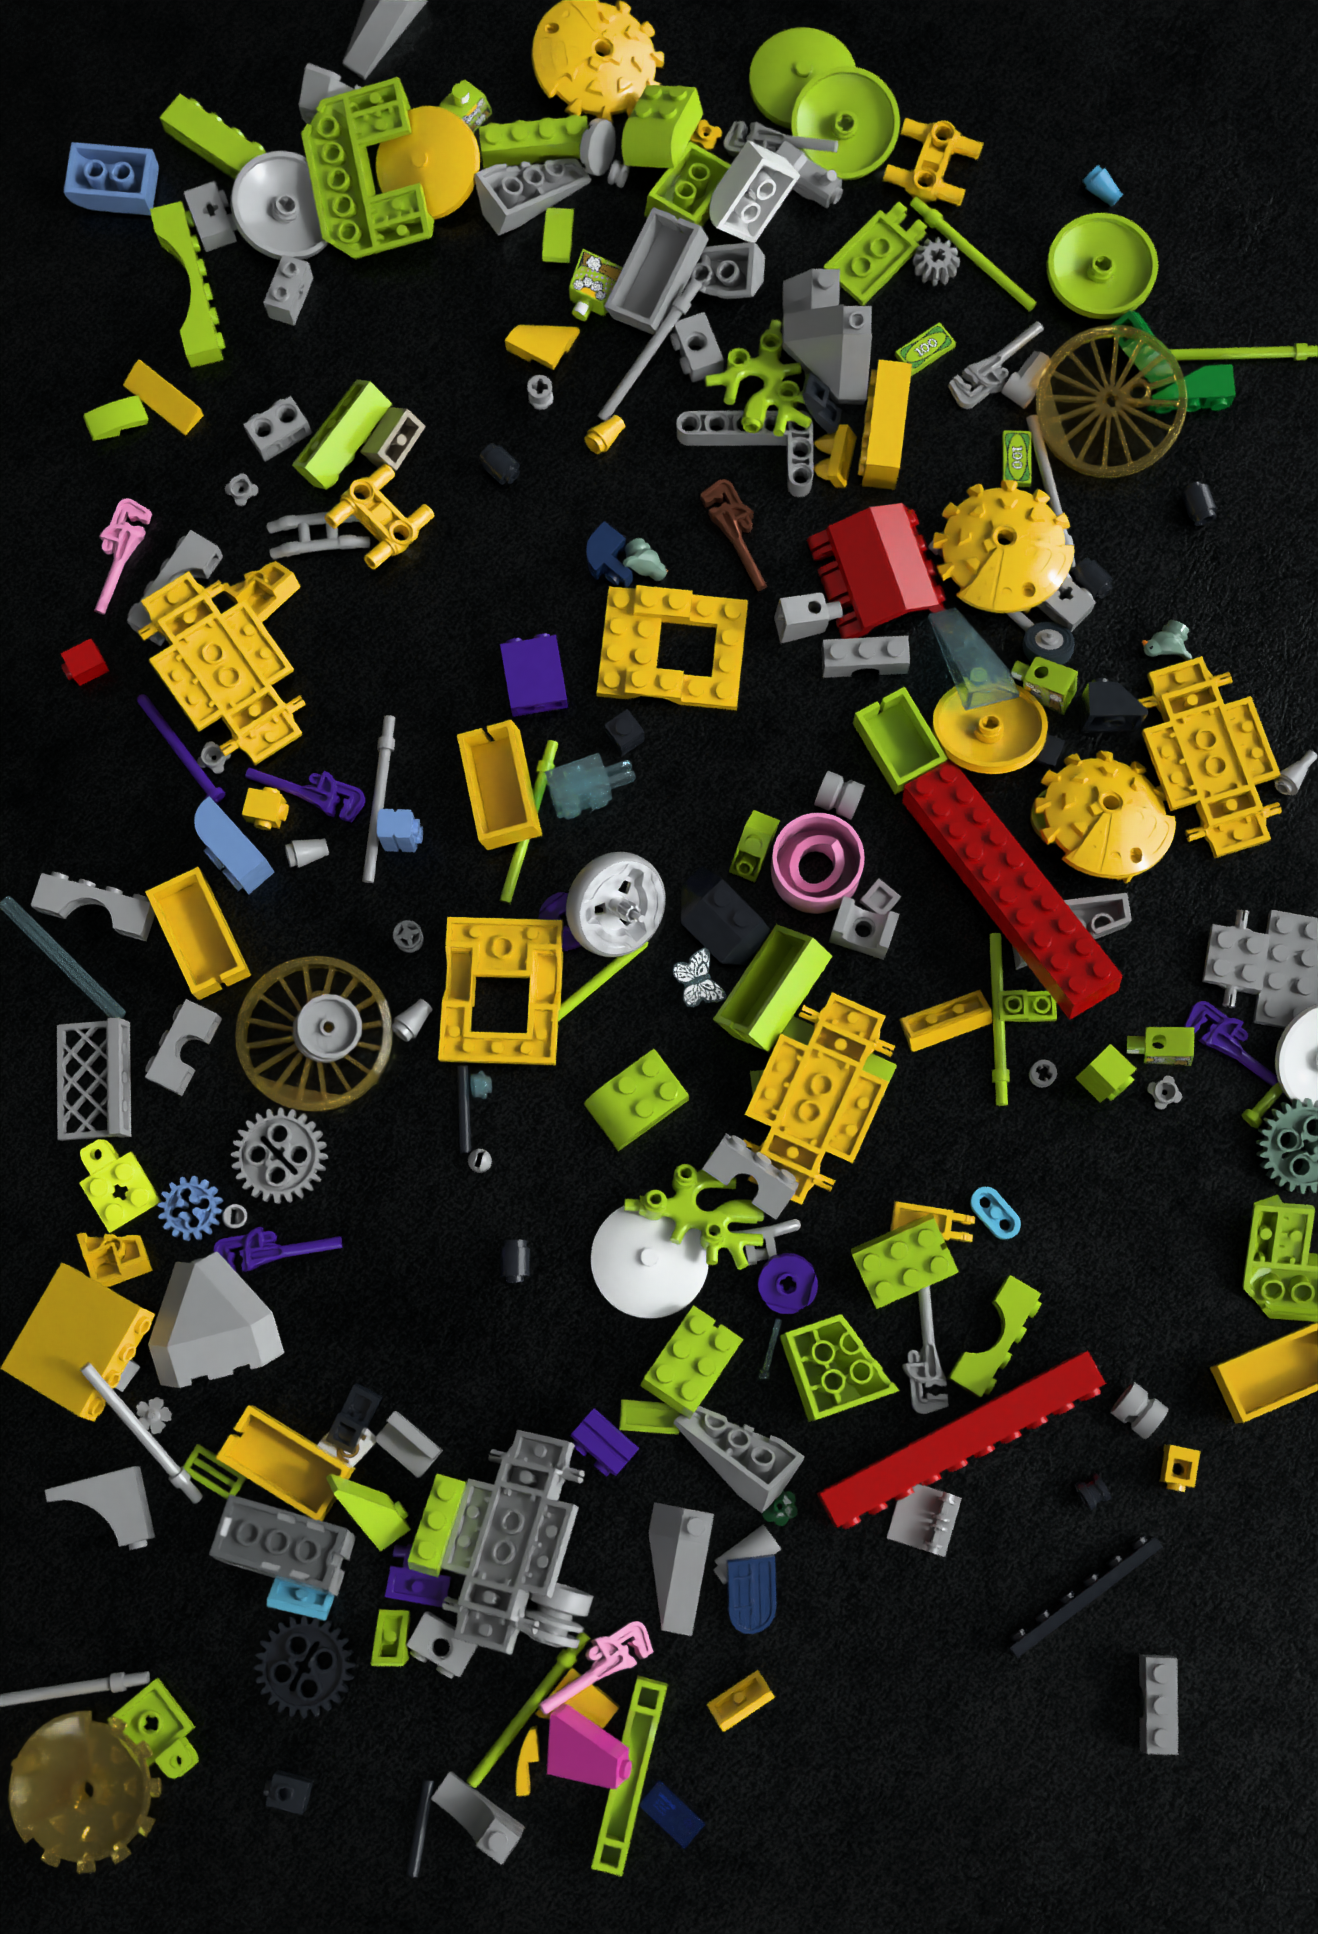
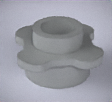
[225,474,258,506]
[198,742,231,774]
[1147,1076,1182,1109]

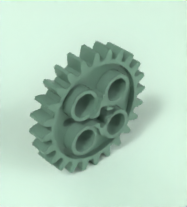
[1256,1098,1318,1194]

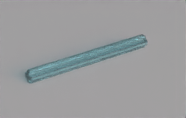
[0,896,126,1018]

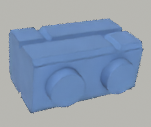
[376,809,423,852]

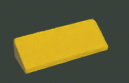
[123,360,203,435]
[900,990,993,1052]

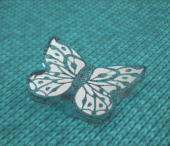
[673,948,726,1007]

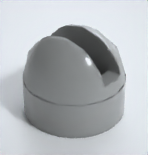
[468,1149,492,1173]
[222,1204,247,1229]

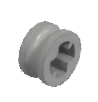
[608,160,630,188]
[1029,1060,1057,1088]

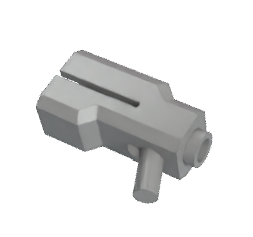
[776,141,843,208]

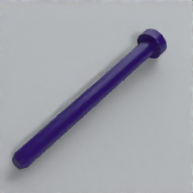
[137,694,226,804]

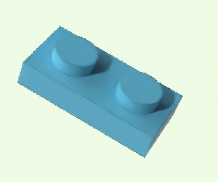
[267,1578,334,1621]

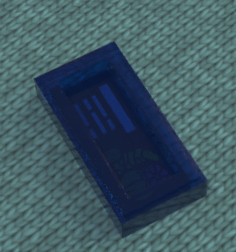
[639,1780,705,1849]

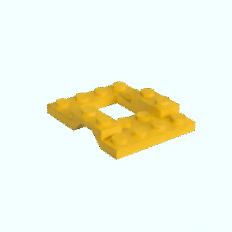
[597,585,748,710]
[438,917,564,1065]

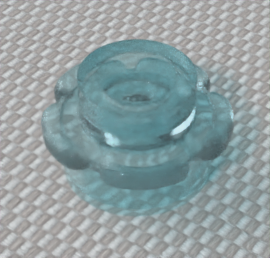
[470,1071,492,1099]

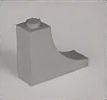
[45,1466,155,1550]
[431,1771,524,1865]

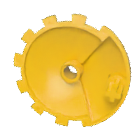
[532,0,664,123]
[933,480,1074,613]
[1034,751,1176,883]

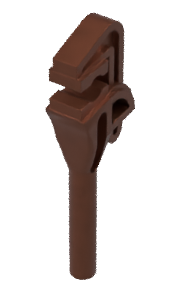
[701,479,767,591]

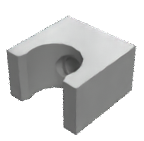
[829,896,899,960]

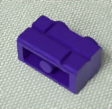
[570,1408,639,1476]

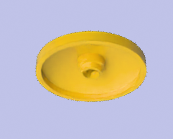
[376,106,480,219]
[932,679,1048,774]

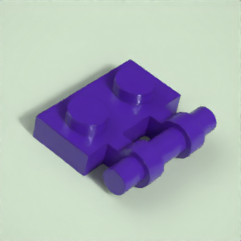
[385,1544,451,1607]

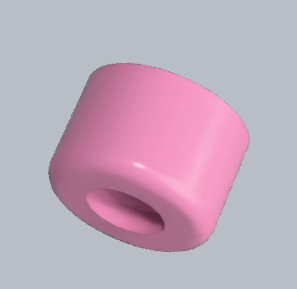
[771,813,865,914]

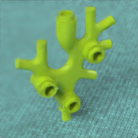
[705,320,812,437]
[624,1152,764,1269]

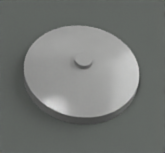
[231,151,329,260]

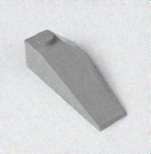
[299,63,362,125]
[674,1406,804,1513]

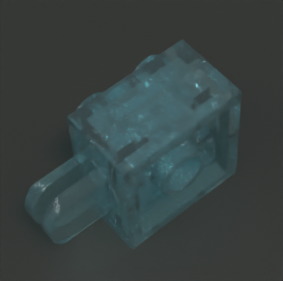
[544,753,636,819]

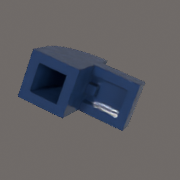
[586,521,633,588]

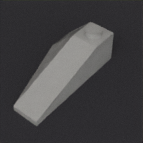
[343,0,428,80]
[474,158,591,236]
[685,242,765,299]
[783,269,840,376]
[649,1502,714,1636]

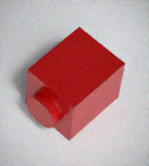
[61,639,110,686]

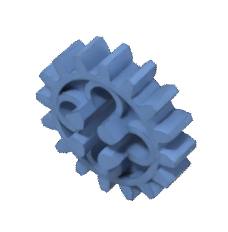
[158,1176,223,1241]

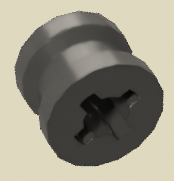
[393,920,424,953]

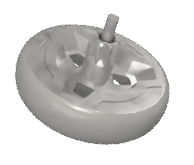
[566,852,665,957]

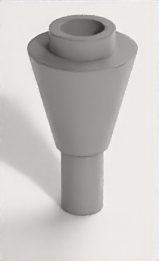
[1274,750,1317,795]

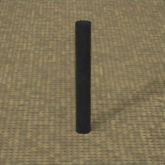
[457,1066,471,1154]
[406,1779,435,1877]

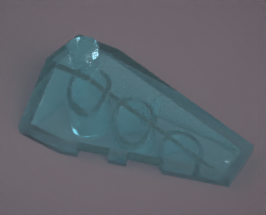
[929,608,1019,711]

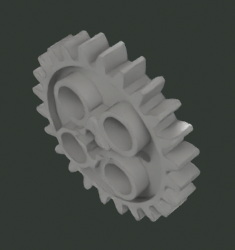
[231,1108,328,1204]

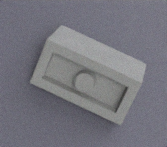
[375,1411,443,1477]

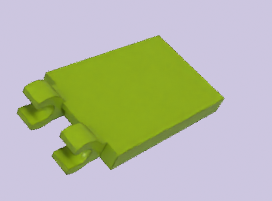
[824,202,927,306]

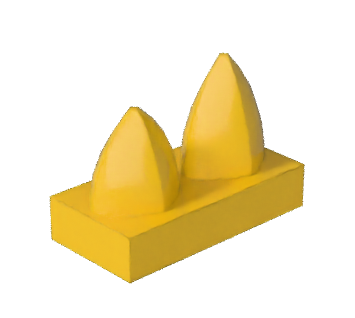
[813,425,857,488]

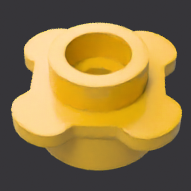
[690,120,722,150]

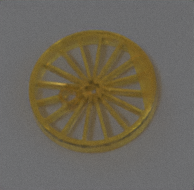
[1036,325,1188,478]
[235,956,393,1112]

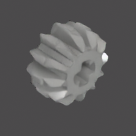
[913,236,960,286]

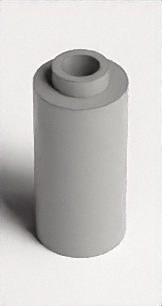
[713,1525,781,1584]

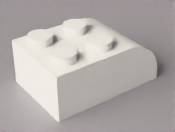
[710,140,801,243]

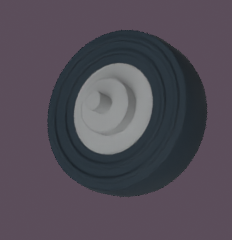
[1023,622,1074,665]

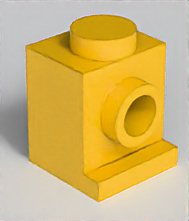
[1160,1445,1200,1492]

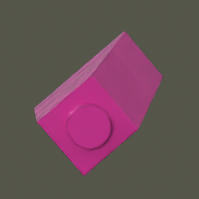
[547,1704,632,1789]

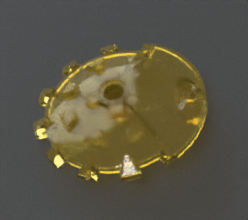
[9,1710,161,1873]

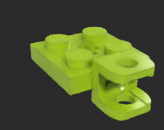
[108,1679,199,1779]

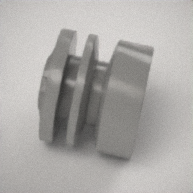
[520,1582,593,1648]

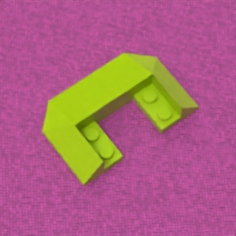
[301,77,434,259]
[1242,1195,1318,1322]

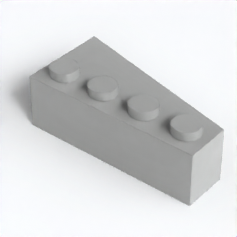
[1012,893,1132,970]

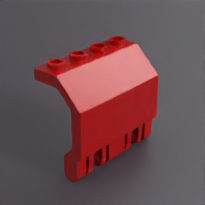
[807,503,947,639]

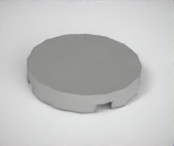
[580,118,616,176]

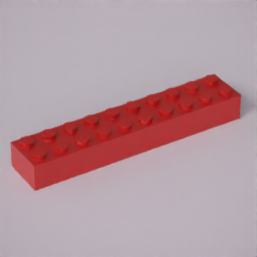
[903,760,1123,1019]
[817,1351,1106,1529]

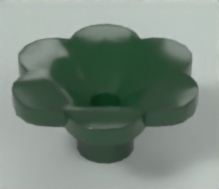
[763,1491,798,1526]

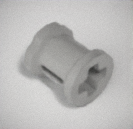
[527,375,553,410]

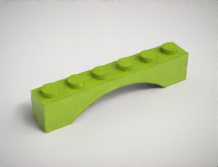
[150,201,225,368]
[592,1676,667,1876]

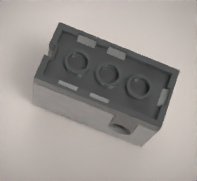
[209,1494,356,1596]

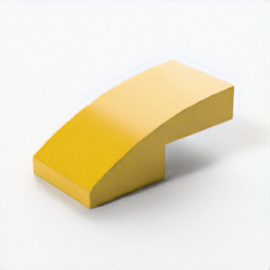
[516,1726,540,1796]

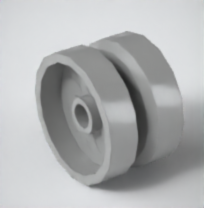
[293,994,362,1063]

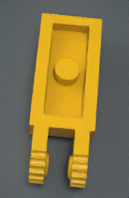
[890,1201,976,1242]

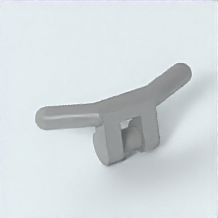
[714,1219,801,1266]

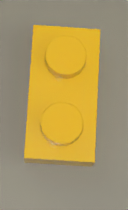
[707,1670,775,1732]

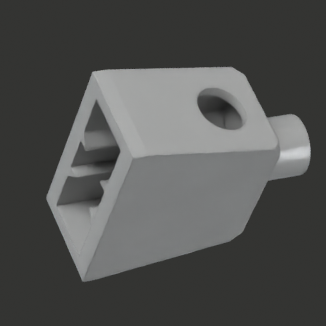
[774,593,843,643]

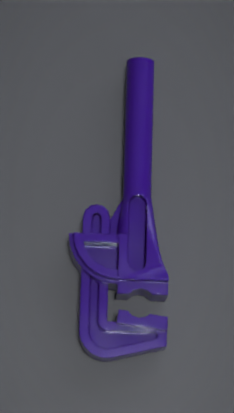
[245,768,366,823]
[1183,1001,1285,1095]
[214,1227,343,1272]

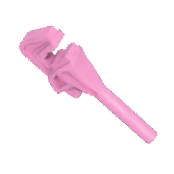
[94,499,152,615]
[539,1622,653,1715]

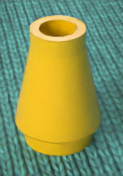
[585,415,625,454]

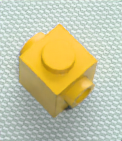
[242,787,289,830]

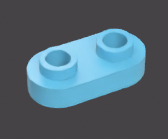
[970,1187,1021,1240]

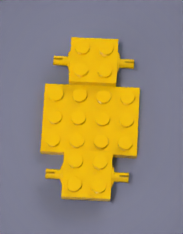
[137,571,306,765]
[1138,656,1281,858]
[743,992,895,1204]

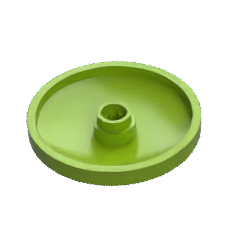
[749,28,856,129]
[791,66,900,180]
[1047,213,1158,319]

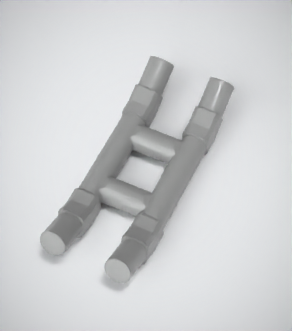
[267,512,370,559]

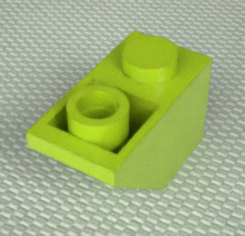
[729,810,780,882]

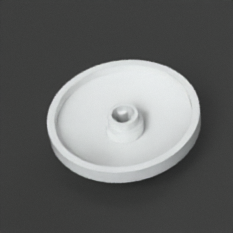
[1275,1004,1318,1104]
[591,1201,709,1319]

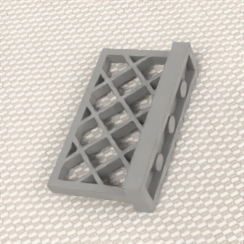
[57,1018,131,1141]

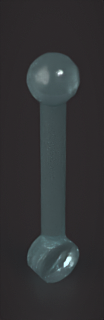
[759,1319,782,1380]

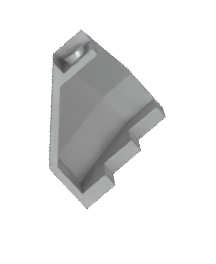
[782,304,872,404]
[148,1251,284,1388]

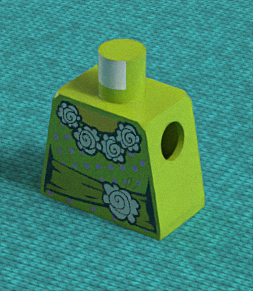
[439,80,492,133]
[569,249,623,321]
[1010,657,1078,715]
[1127,1027,1194,1066]

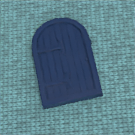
[727,1554,777,1634]

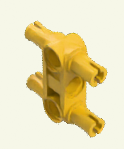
[883,118,983,206]
[324,464,434,570]

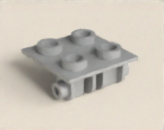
[887,1484,962,1557]

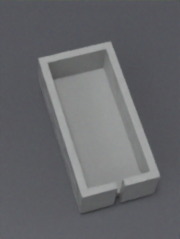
[604,207,708,335]

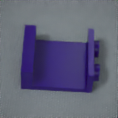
[500,634,568,717]

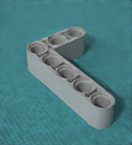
[676,411,813,497]

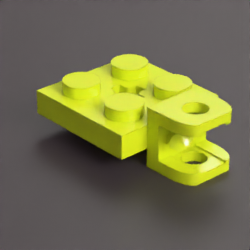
[79,1139,162,1233]

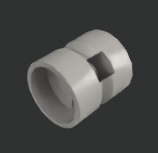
[814,771,865,820]
[1111,1382,1168,1439]

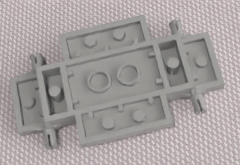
[1202,910,1318,1029]
[441,1430,584,1655]

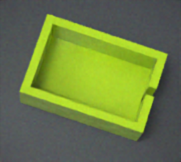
[853,687,948,795]
[851,1213,959,1309]
[640,1305,743,1420]

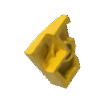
[505,325,580,369]
[223,561,301,623]
[77,1233,153,1287]
[535,1667,620,1729]

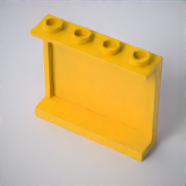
[1,1263,155,1421]

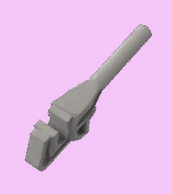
[724,121,838,156]
[948,321,1043,409]
[902,1286,948,1414]

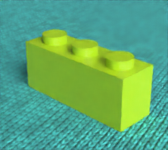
[1076,1044,1136,1103]
[408,1474,466,1578]

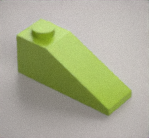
[326,1474,410,1552]

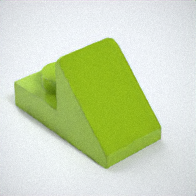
[371,1610,411,1666]

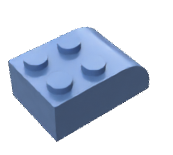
[64,142,159,215]
[195,796,274,894]

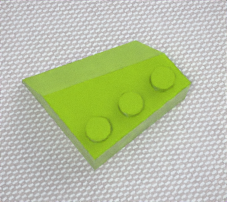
[780,1314,899,1422]

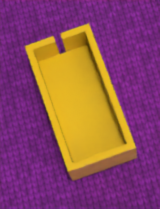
[858,360,912,490]
[457,720,542,850]
[145,867,251,1000]
[1210,1321,1318,1423]
[216,1405,355,1521]

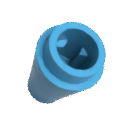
[1083,165,1123,207]

